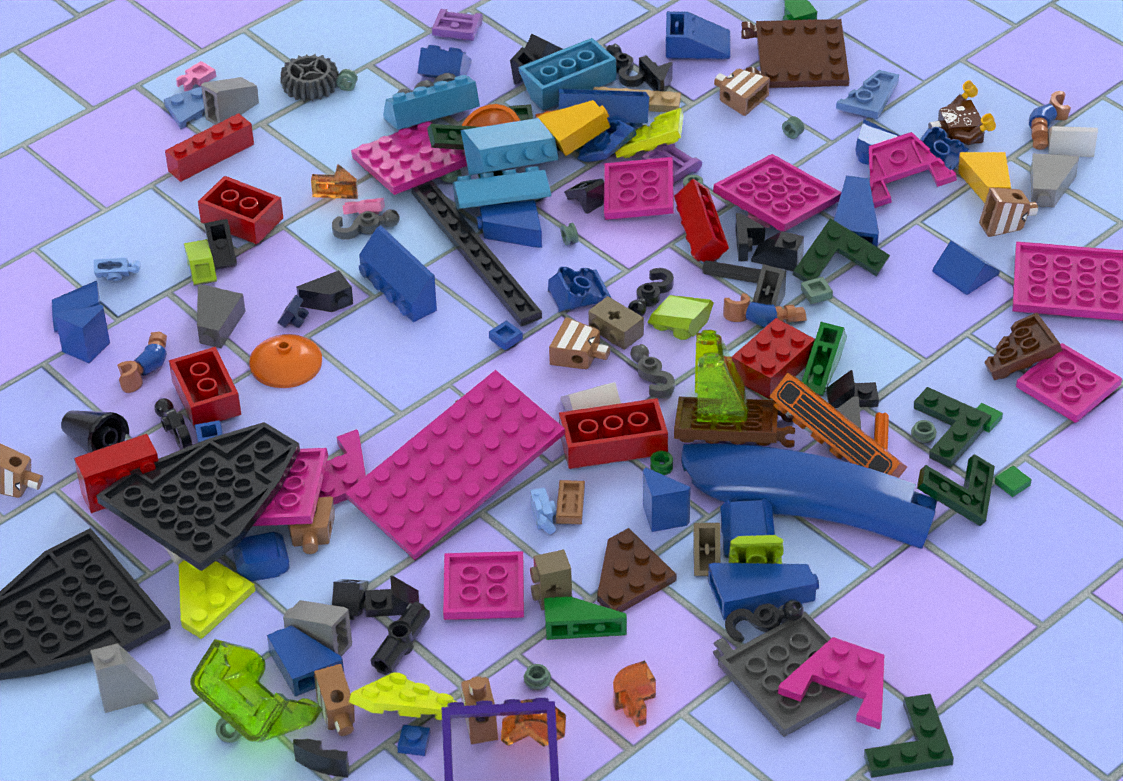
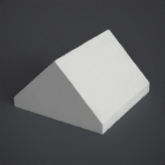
[1048,126,1098,157]
[560,382,621,411]

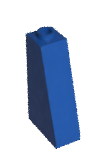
[834,175,879,247]
[708,563,819,620]

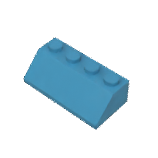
[519,38,616,110]
[383,75,480,130]
[461,118,559,175]
[452,166,551,210]

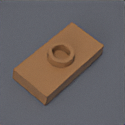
[556,480,585,524]

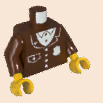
[928,80,996,145]

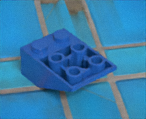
[666,11,730,59]

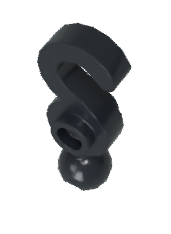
[606,43,645,87]
[628,268,674,316]
[154,398,192,450]
[725,600,804,642]

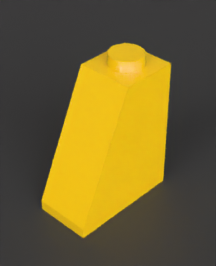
[538,100,610,156]
[958,152,1011,203]

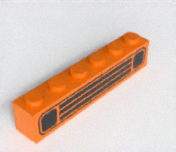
[769,373,907,478]

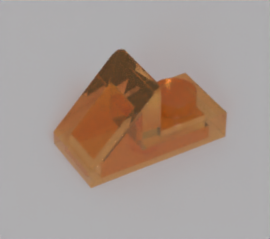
[311,164,358,199]

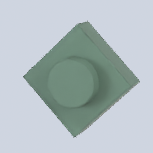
[801,277,833,304]

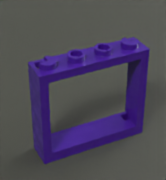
[441,698,559,781]

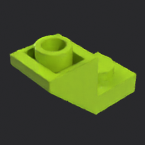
[184,239,217,286]

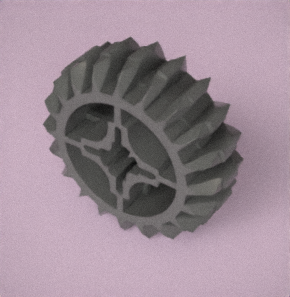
[280,54,339,102]

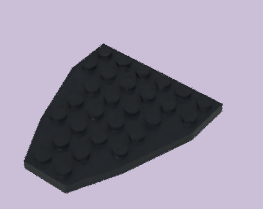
[96,422,300,571]
[0,528,171,680]

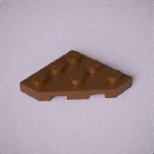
[984,312,1063,381]
[597,528,677,612]

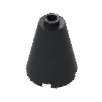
[61,410,129,453]

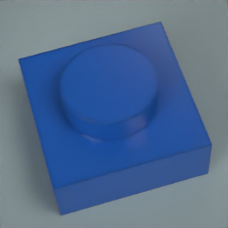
[489,320,523,350]
[397,724,431,756]

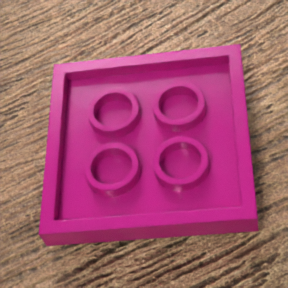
[604,157,674,220]
[1016,343,1122,423]
[443,551,524,620]

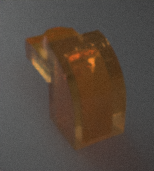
[613,660,656,727]
[501,699,566,747]

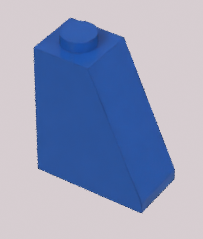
[476,200,542,248]
[267,625,344,697]

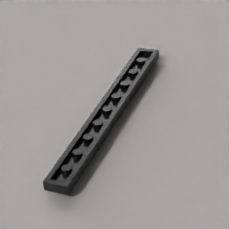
[411,180,542,327]

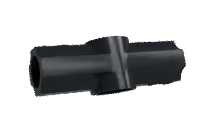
[371,601,430,675]

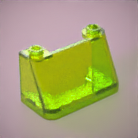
[695,330,748,422]
[190,639,323,743]

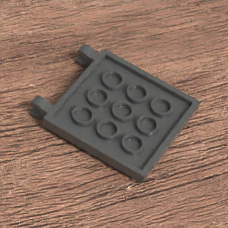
[713,605,855,737]

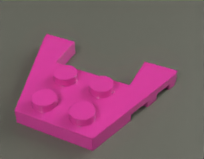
[869,132,957,208]
[319,429,366,505]
[778,637,885,730]

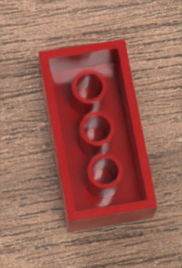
[559,398,668,469]

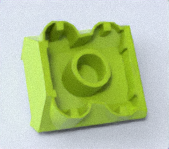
[647,295,714,340]
[728,535,784,564]

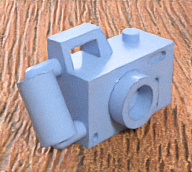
[94,257,141,281]
[530,487,556,534]

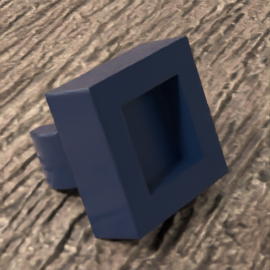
[277,295,309,328]

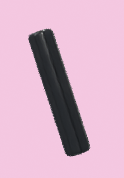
[702,260,761,283]

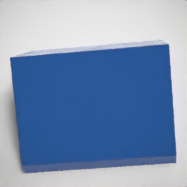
[932,240,1000,295]
[54,305,110,364]
[643,467,690,532]

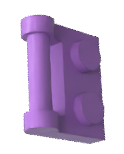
[432,9,483,40]
[642,143,702,183]

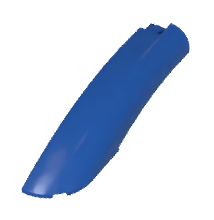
[681,444,938,549]

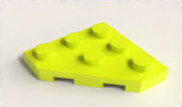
[615,108,684,158]
[178,560,255,639]
[349,672,457,720]

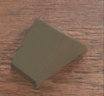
[693,523,721,576]

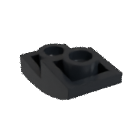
[293,739,350,778]

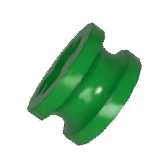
[650,451,673,475]

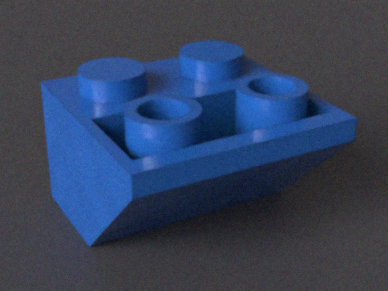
[417,45,472,78]

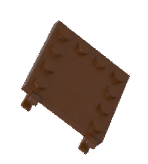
[741,19,850,88]
[674,396,795,448]

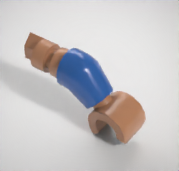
[1029,91,1071,150]
[723,293,807,327]
[117,331,167,393]

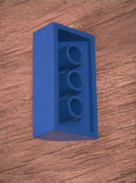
[558,89,649,127]
[359,226,437,323]

